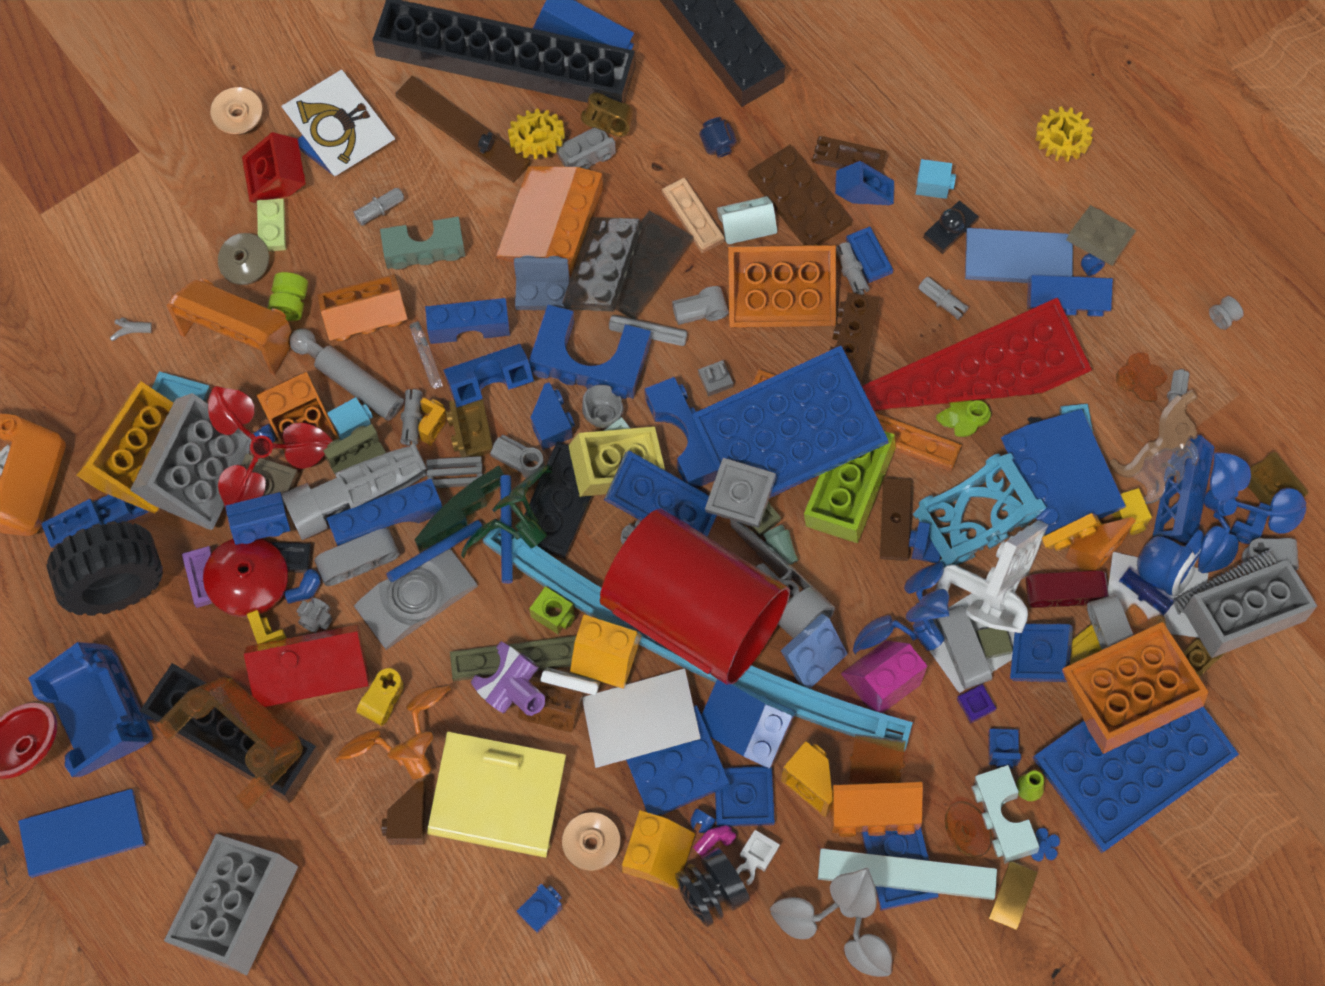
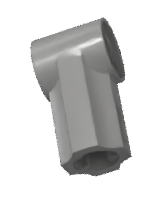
[672,286,729,325]
[490,434,545,479]

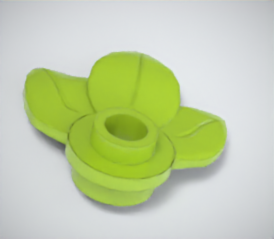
[936,400,991,437]

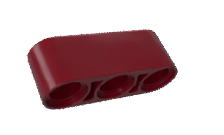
[1025,571,1109,608]

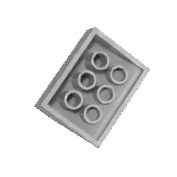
[130,393,251,530]
[164,834,298,975]

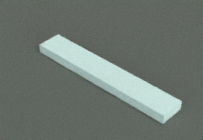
[818,849,997,900]

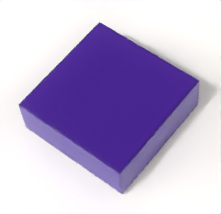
[957,684,996,724]

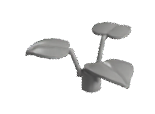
[770,868,892,977]

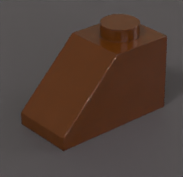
[382,781,426,845]

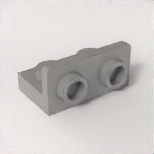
[556,128,616,169]

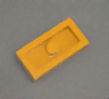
[1041,513,1101,551]

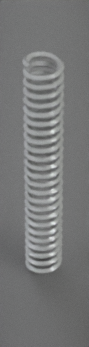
[1173,549,1277,615]

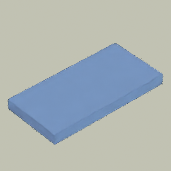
[965,228,1073,283]

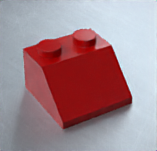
[242,132,306,203]

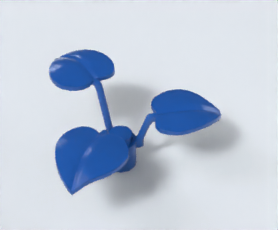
[1198,452,1307,573]
[853,562,949,655]

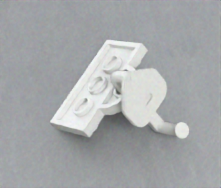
[935,520,1048,633]

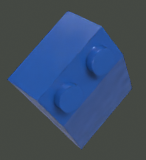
[701,679,797,769]

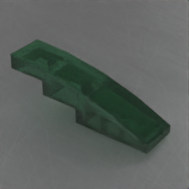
[414,466,504,553]

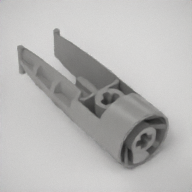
[281,444,427,540]
[730,519,835,639]

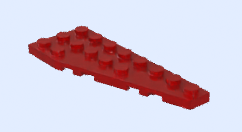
[862,297,1092,411]

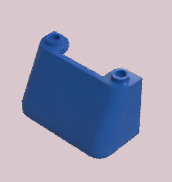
[28,642,153,777]

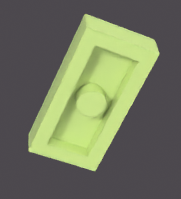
[257,199,286,251]

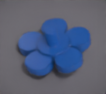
[1031,828,1060,862]

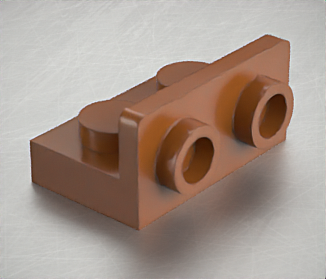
[518,677,583,733]

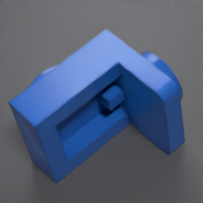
[908,522,940,563]

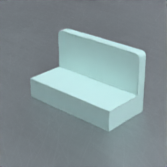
[717,196,777,244]

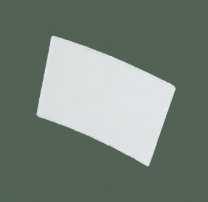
[1108,552,1209,638]

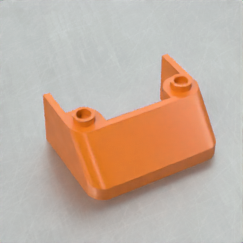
[167,278,292,375]
[0,413,66,536]

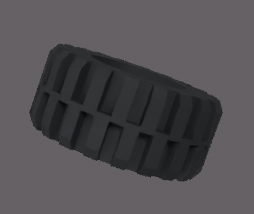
[46,521,163,616]

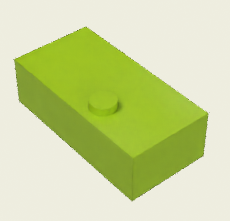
[804,431,896,543]

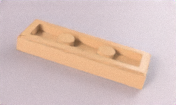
[662,177,725,254]

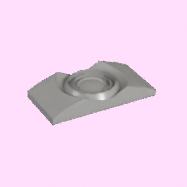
[354,549,478,650]

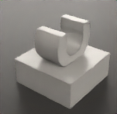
[698,360,733,397]

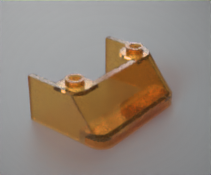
[155,677,303,812]

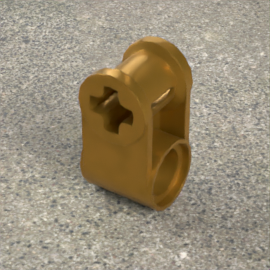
[581,93,633,137]

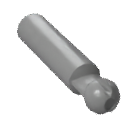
[290,328,404,421]

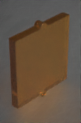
[849,734,905,784]

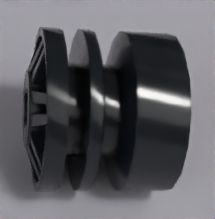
[675,848,750,927]

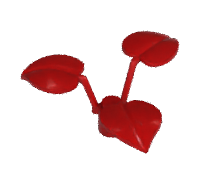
[208,386,332,512]

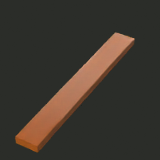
[751,369,962,472]

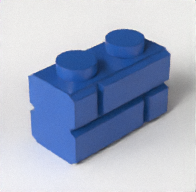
[225,492,290,545]

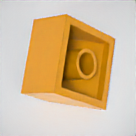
[570,615,642,689]
[781,741,833,817]
[622,810,695,890]

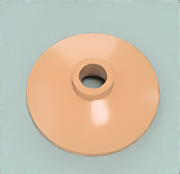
[210,87,263,134]
[562,812,620,871]

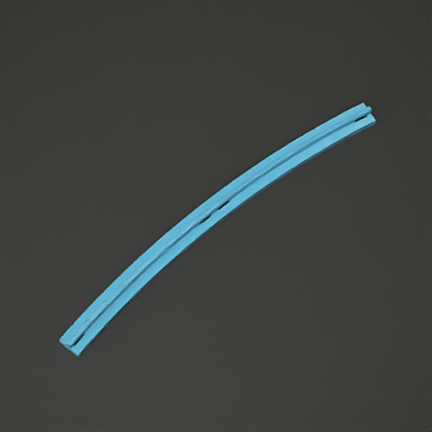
[483,519,913,752]

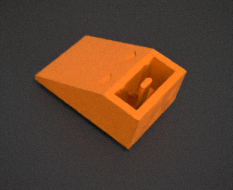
[255,371,339,469]

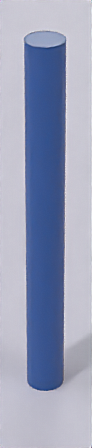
[500,475,513,584]
[386,520,482,582]

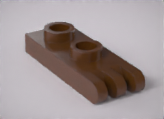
[812,136,886,173]

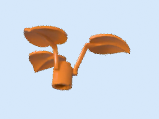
[335,685,451,780]

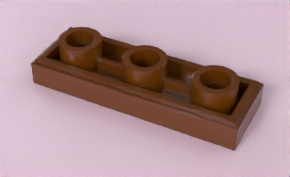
[880,478,911,561]

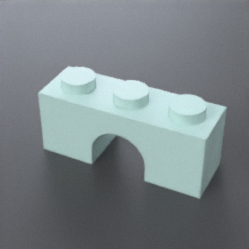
[971,765,1039,864]

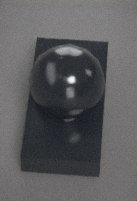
[923,200,979,254]

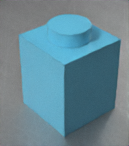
[915,159,956,199]
[327,397,373,440]

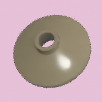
[218,233,270,285]

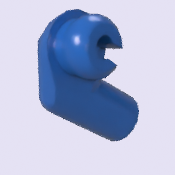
[285,569,321,604]

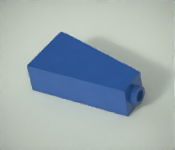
[532,0,634,50]

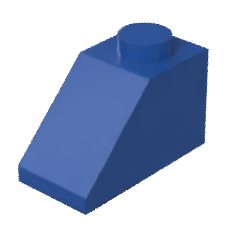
[835,161,894,205]

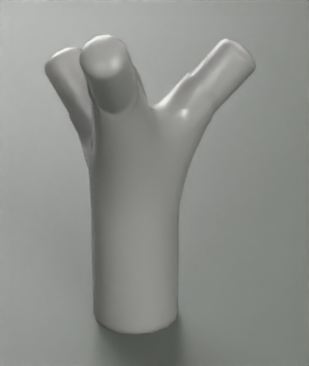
[110,317,152,341]

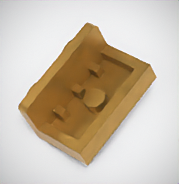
[446,400,493,458]
[1247,452,1309,510]

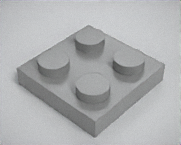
[705,458,777,528]

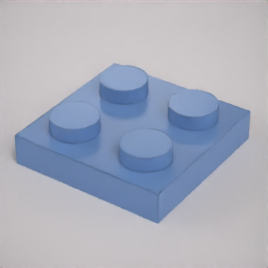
[781,614,847,689]

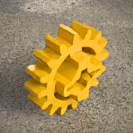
[1035,106,1093,162]
[508,109,565,159]

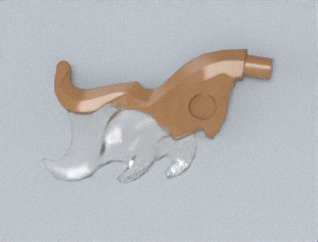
[1110,390,1199,504]

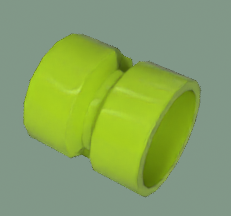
[267,272,309,321]

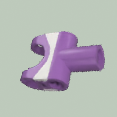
[471,641,545,716]

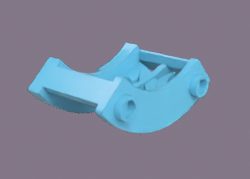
[913,453,1046,568]

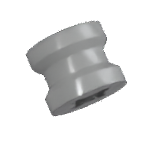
[1209,296,1244,330]

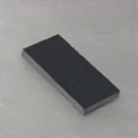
[524,442,594,559]

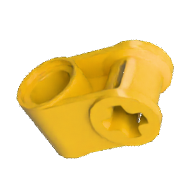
[356,668,404,726]

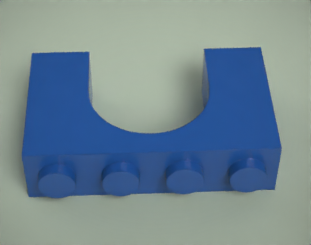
[529,305,651,399]

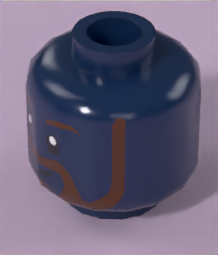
[699,117,737,158]

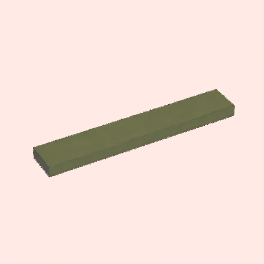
[450,636,576,681]

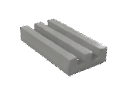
[427,457,483,488]

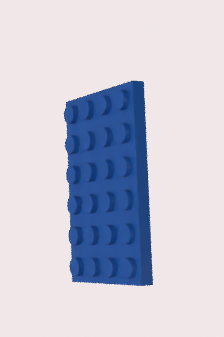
[691,346,889,498]
[1032,706,1239,853]

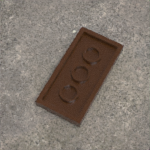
[748,144,852,245]

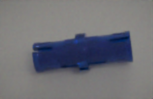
[1118,567,1174,616]

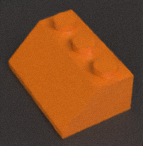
[317,274,408,341]
[830,782,923,837]

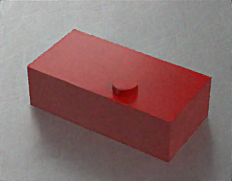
[243,624,370,709]

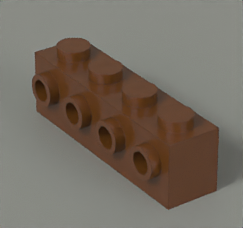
[829,292,880,384]

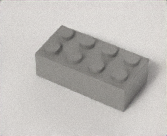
[1183,559,1317,658]

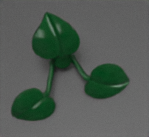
[461,464,552,559]

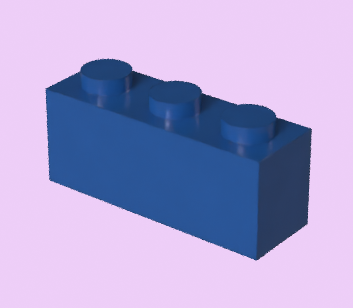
[1027,275,1113,317]

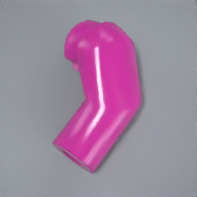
[693,825,736,856]

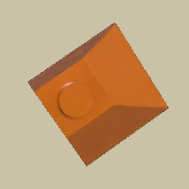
[1065,517,1136,571]

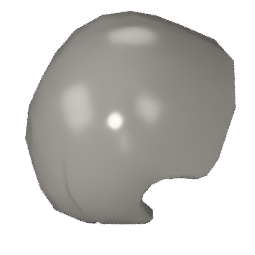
[582,385,623,428]

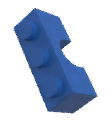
[425,298,510,344]
[443,344,534,407]

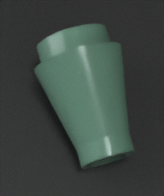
[764,524,799,565]

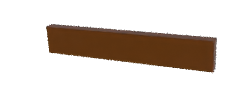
[395,76,530,183]

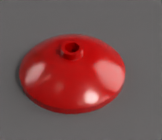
[203,539,288,617]
[0,703,57,779]

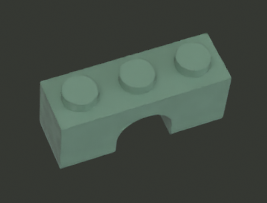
[380,217,465,269]

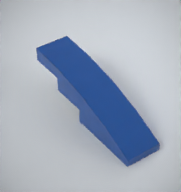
[42,494,150,548]

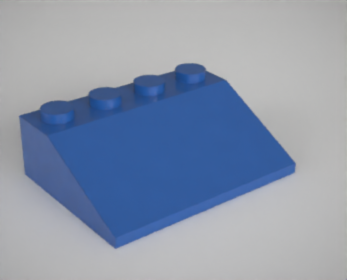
[1001,409,1126,536]

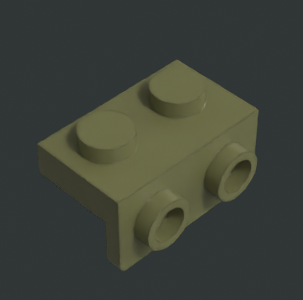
[323,424,386,478]

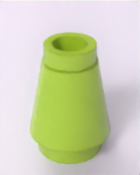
[1016,771,1044,801]

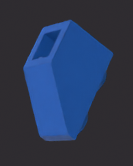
[530,382,575,450]

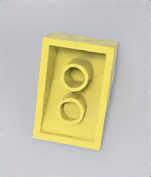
[568,427,665,497]

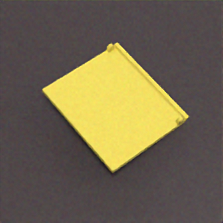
[427,732,566,858]

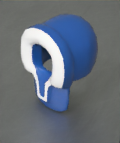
[1136,530,1204,596]

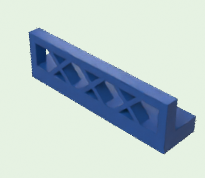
[1152,435,1215,546]

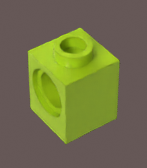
[529,586,575,635]

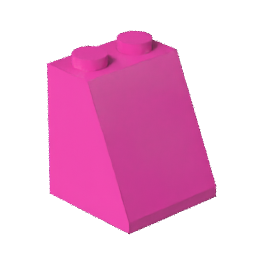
[841,640,927,714]

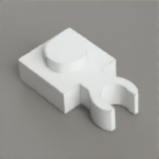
[736,830,780,885]

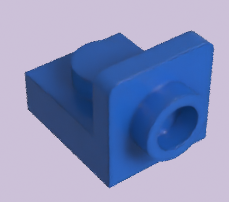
[1229,503,1271,544]
[988,729,1021,769]
[516,884,562,934]

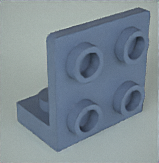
[514,255,570,311]

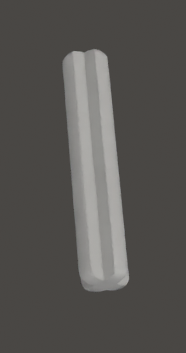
[609,315,687,346]

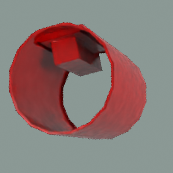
[600,508,790,685]

